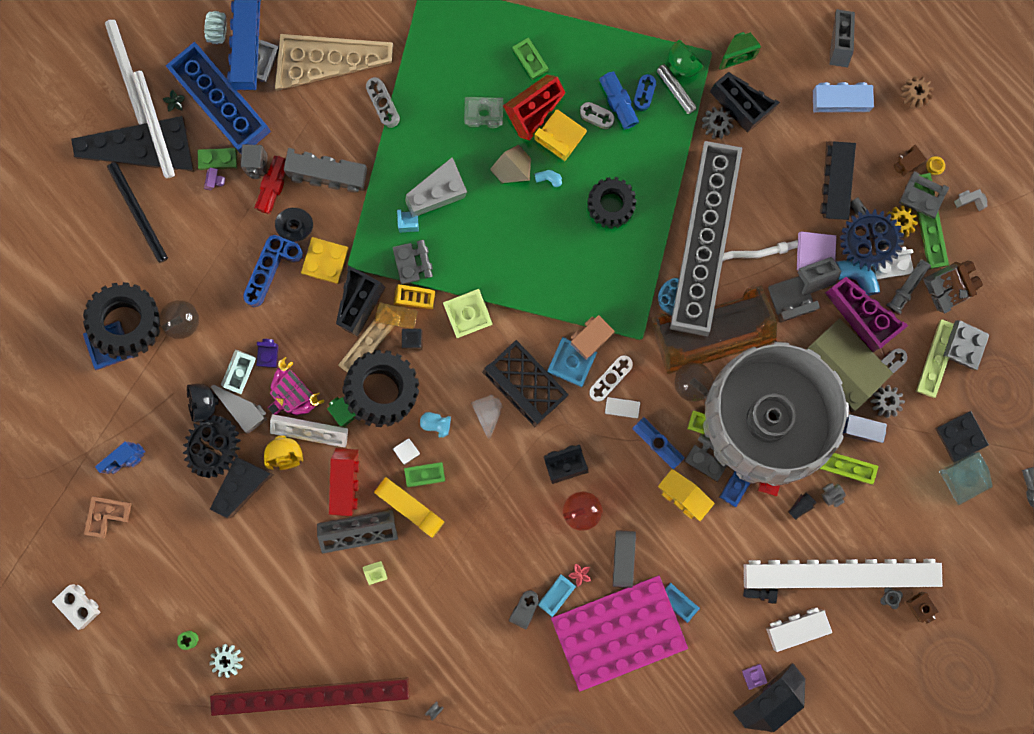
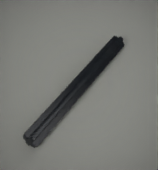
[107,162,168,263]

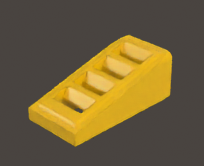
[393,284,435,309]

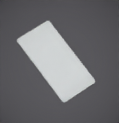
[605,397,640,418]

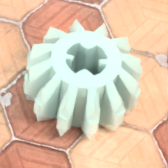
[204,11,227,44]
[209,644,244,678]

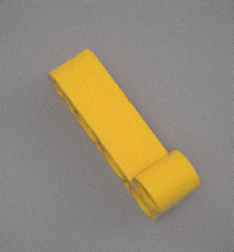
[374,477,445,538]

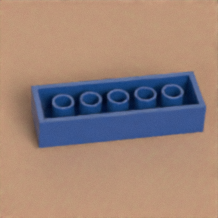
[165,42,271,155]

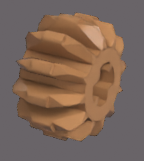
[901,76,934,109]

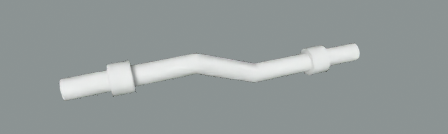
[723,240,798,261]

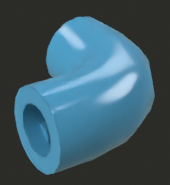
[836,260,880,296]

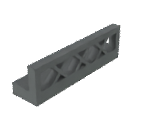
[317,510,398,553]

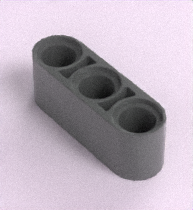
[613,530,636,588]

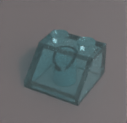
[939,452,993,505]

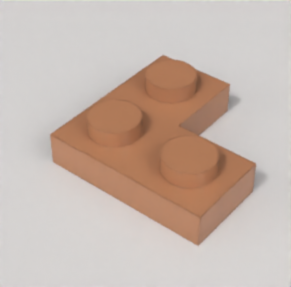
[84,496,132,538]

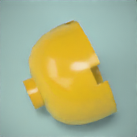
[264,436,304,470]

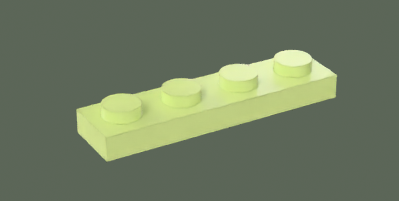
[916,319,954,398]

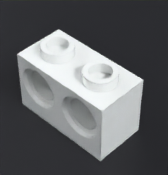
[52,584,101,630]

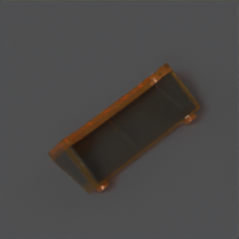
[651,285,777,374]

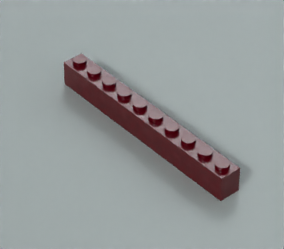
[210,677,410,716]

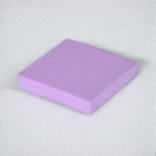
[797,232,836,270]

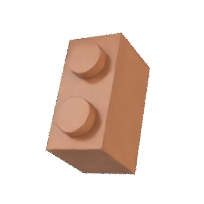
[570,315,615,360]

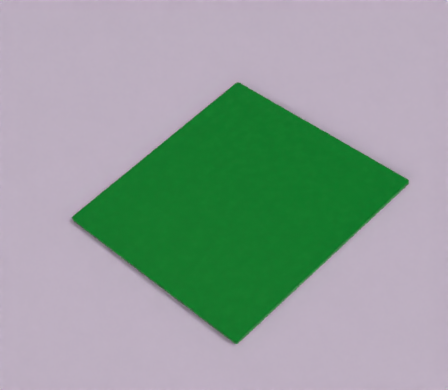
[348,0,712,340]

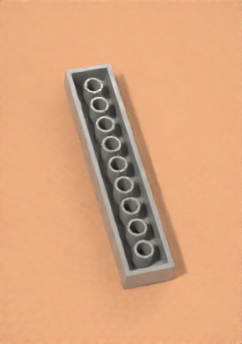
[670,141,742,336]

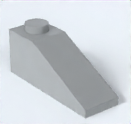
[211,385,267,434]

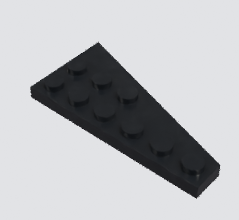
[71,116,194,172]

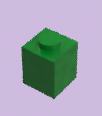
[327,397,356,428]

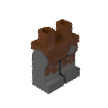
[923,260,983,314]

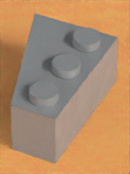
[405,158,467,218]

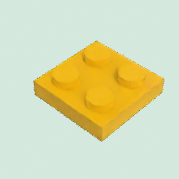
[301,237,349,284]

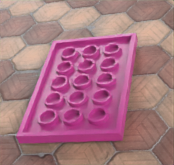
[551,575,688,692]

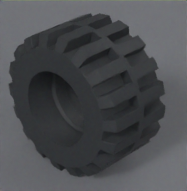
[587,177,636,229]

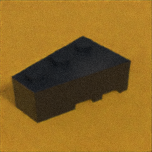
[710,72,780,133]
[336,265,386,337]
[209,457,274,518]

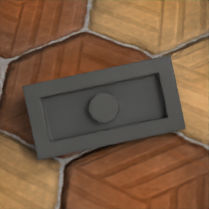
[797,257,842,296]

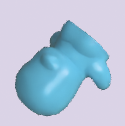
[420,412,451,438]

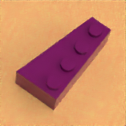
[825,277,909,352]

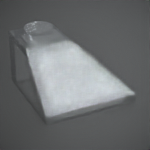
[471,395,503,440]

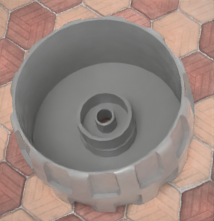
[703,342,849,486]

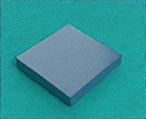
[547,337,597,387]

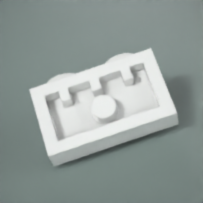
[872,247,913,280]

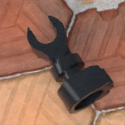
[743,588,778,604]

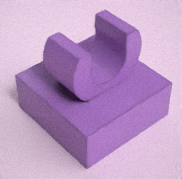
[204,168,225,190]
[741,664,768,690]

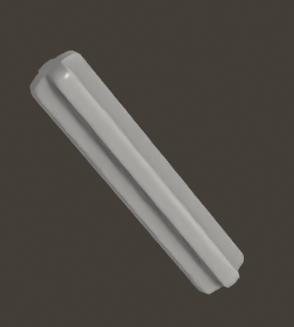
[657,64,696,114]

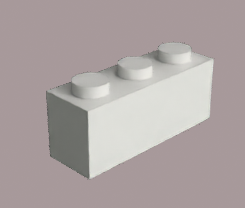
[766,607,832,652]

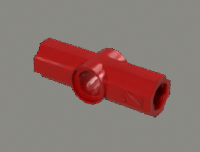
[254,155,286,214]

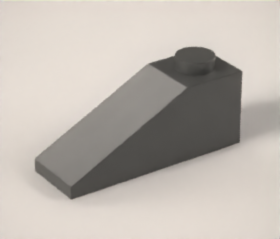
[829,9,855,68]

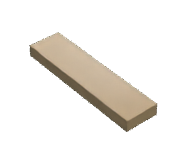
[338,305,401,372]

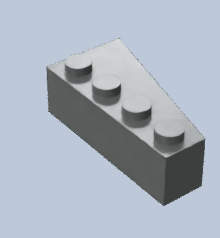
[284,148,367,193]

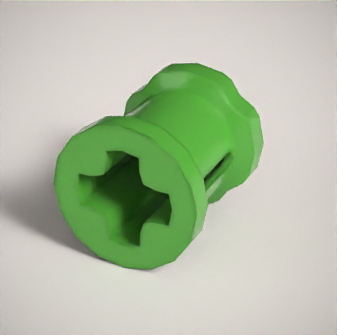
[177,631,199,650]

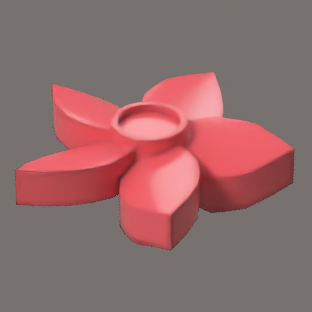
[569,564,591,587]

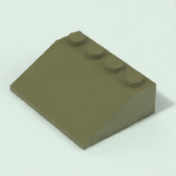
[806,318,893,413]

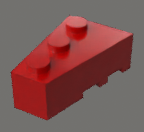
[503,75,566,140]
[329,448,360,516]

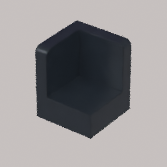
[402,329,423,350]

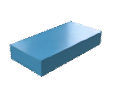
[665,583,700,623]

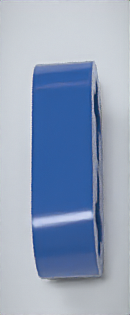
[634,74,656,111]

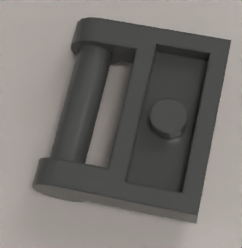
[899,171,949,219]

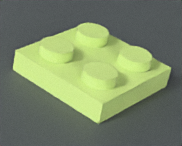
[443,289,493,338]

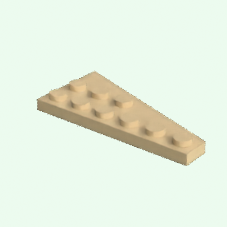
[275,34,393,91]

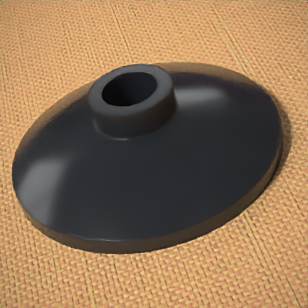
[275,208,313,242]

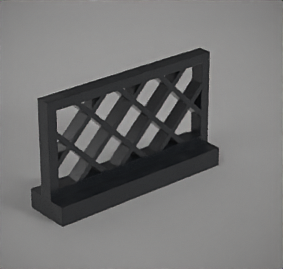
[482,340,569,428]

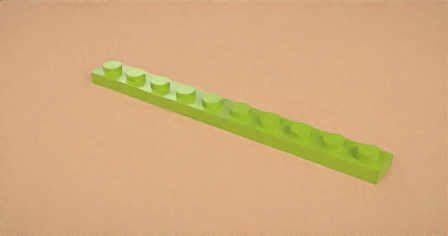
[687,410,879,485]

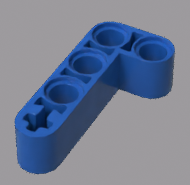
[243,235,303,307]

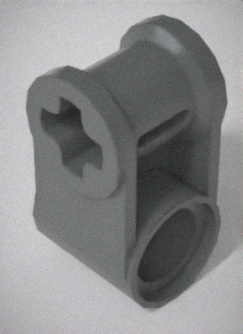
[509,590,539,630]

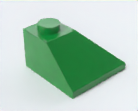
[719,32,761,70]

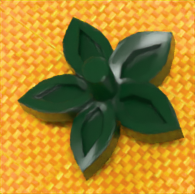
[163,89,185,112]

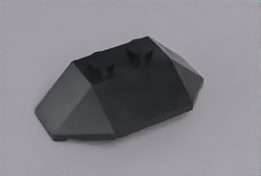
[733,663,805,732]

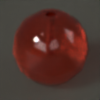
[562,491,603,531]

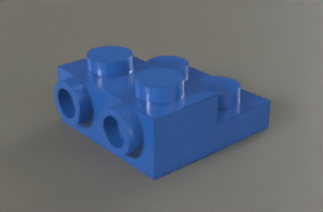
[95,441,145,474]

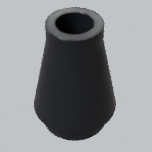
[788,492,817,520]

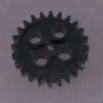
[183,415,241,478]

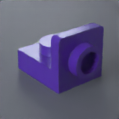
[256,339,279,368]

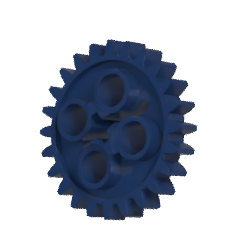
[840,209,904,271]

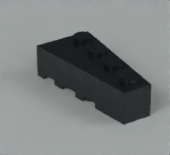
[820,141,856,220]

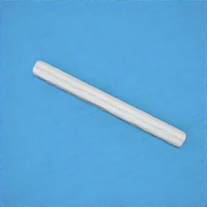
[105,19,147,125]
[132,71,175,178]

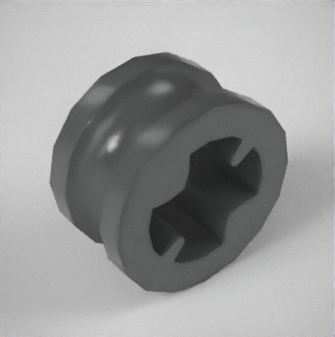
[425,701,444,721]

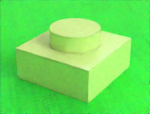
[363,561,387,585]

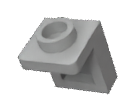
[954,189,987,211]

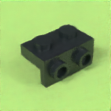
[544,445,589,484]

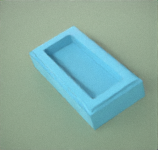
[538,575,576,617]

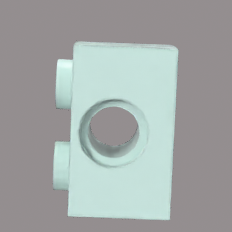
[221,349,256,394]

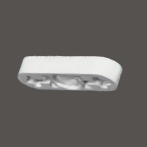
[589,356,633,402]

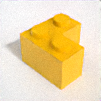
[658,469,715,521]

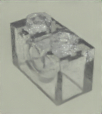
[464,97,503,128]

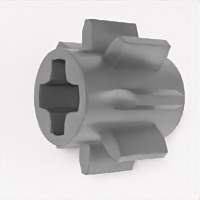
[821,483,846,507]

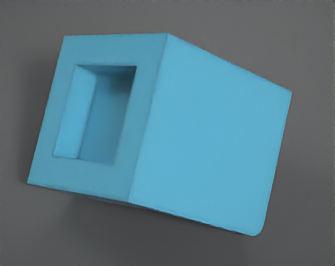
[397,209,419,233]

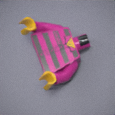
[267,357,324,415]

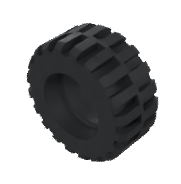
[83,282,161,360]
[343,350,419,427]

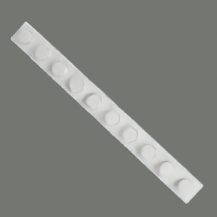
[744,559,943,588]

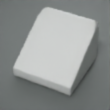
[393,438,420,465]

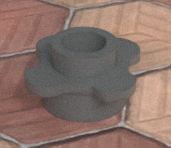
[880,587,903,609]

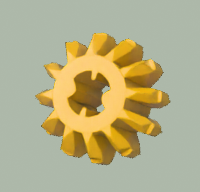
[886,206,918,238]

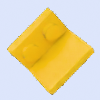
[534,110,587,161]

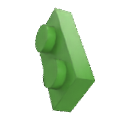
[512,37,549,80]
[198,148,237,170]
[404,462,446,487]

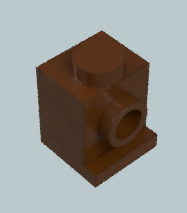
[894,144,927,176]
[906,591,939,623]

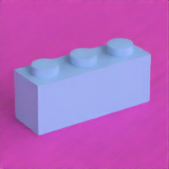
[813,82,874,112]

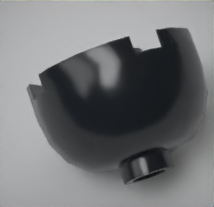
[186,384,219,422]

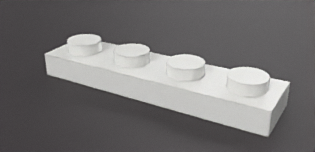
[270,414,348,448]

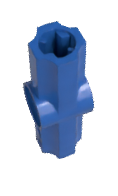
[599,72,639,130]
[632,417,685,469]

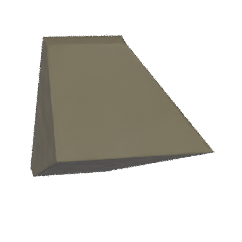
[490,145,531,184]

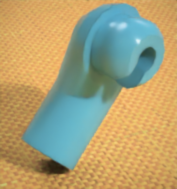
[534,170,562,187]

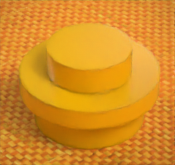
[926,156,945,175]

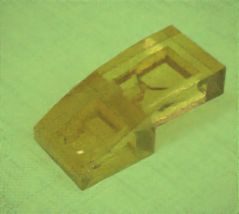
[374,302,418,329]

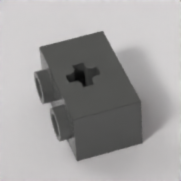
[241,144,268,179]

